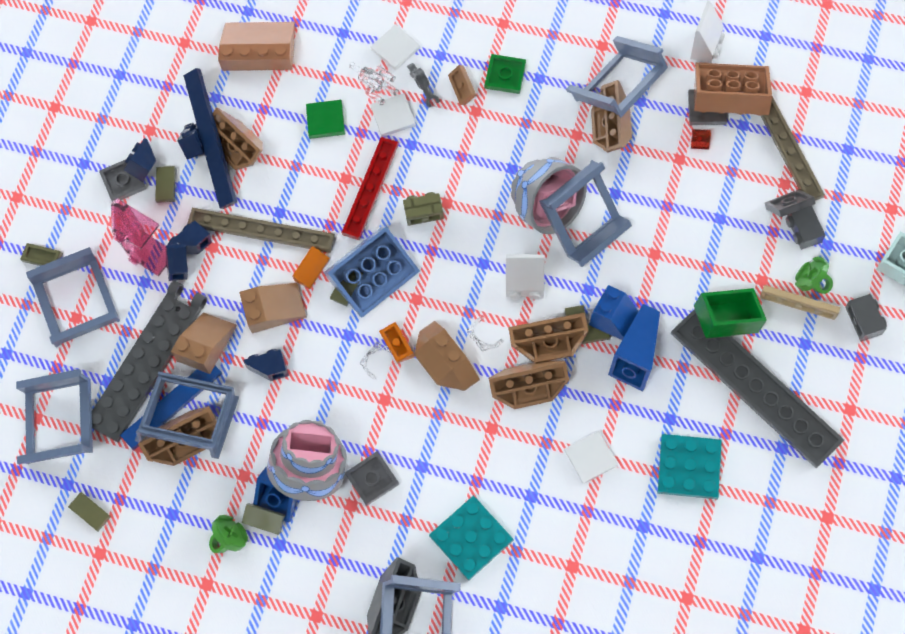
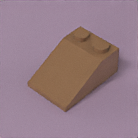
[239,283,307,334]
[171,312,237,374]

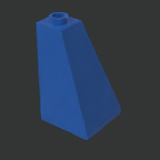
[608,304,660,392]

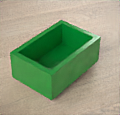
[694,288,767,338]

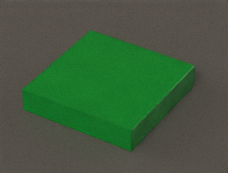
[484,54,526,94]
[306,99,345,139]

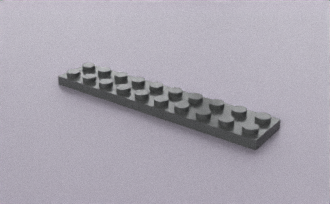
[670,309,845,469]

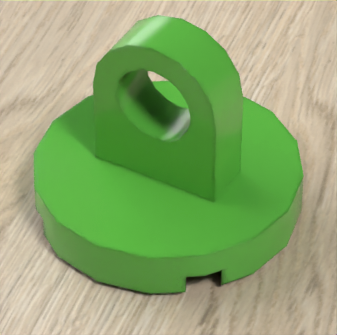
[795,257,833,294]
[209,515,248,553]

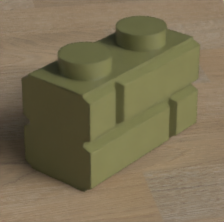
[403,192,444,226]

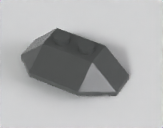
[367,557,421,634]

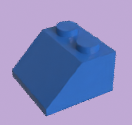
[589,285,639,340]
[253,467,298,523]

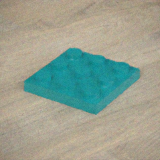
[657,434,722,500]
[429,495,514,581]

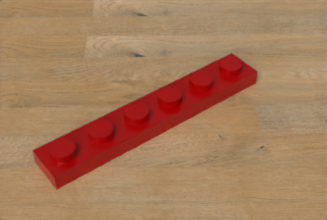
[341,137,399,241]

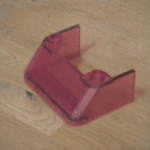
[111,198,166,277]

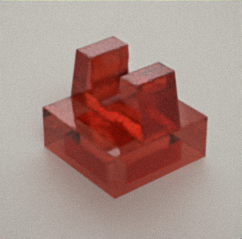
[690,129,711,150]

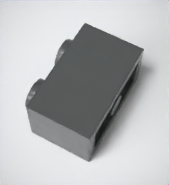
[785,205,826,250]
[845,294,887,342]

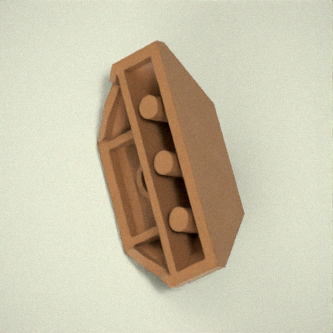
[591,80,632,153]
[213,107,263,170]
[508,313,589,363]
[414,321,480,391]
[488,361,569,409]
[138,406,217,466]

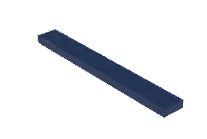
[183,68,237,209]

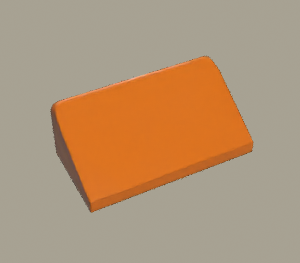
[292,246,330,289]
[379,322,415,363]

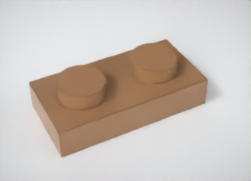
[448,65,476,106]

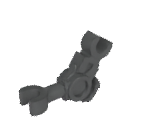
[407,63,440,108]

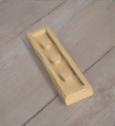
[760,285,841,320]

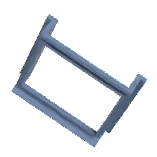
[565,36,668,118]
[539,160,632,267]
[26,247,120,348]
[16,369,93,465]
[135,372,239,459]
[380,575,461,634]

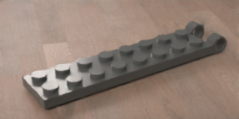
[92,280,207,443]

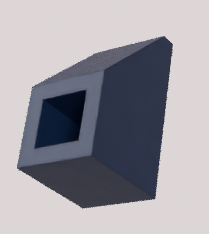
[177,122,204,160]
[124,138,157,182]
[167,220,212,255]
[166,243,188,281]
[243,349,289,381]

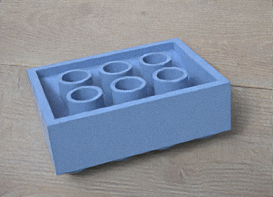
[323,226,420,318]

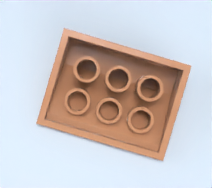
[218,22,295,71]
[694,62,772,116]

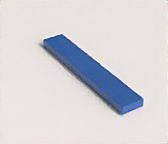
[120,365,222,451]

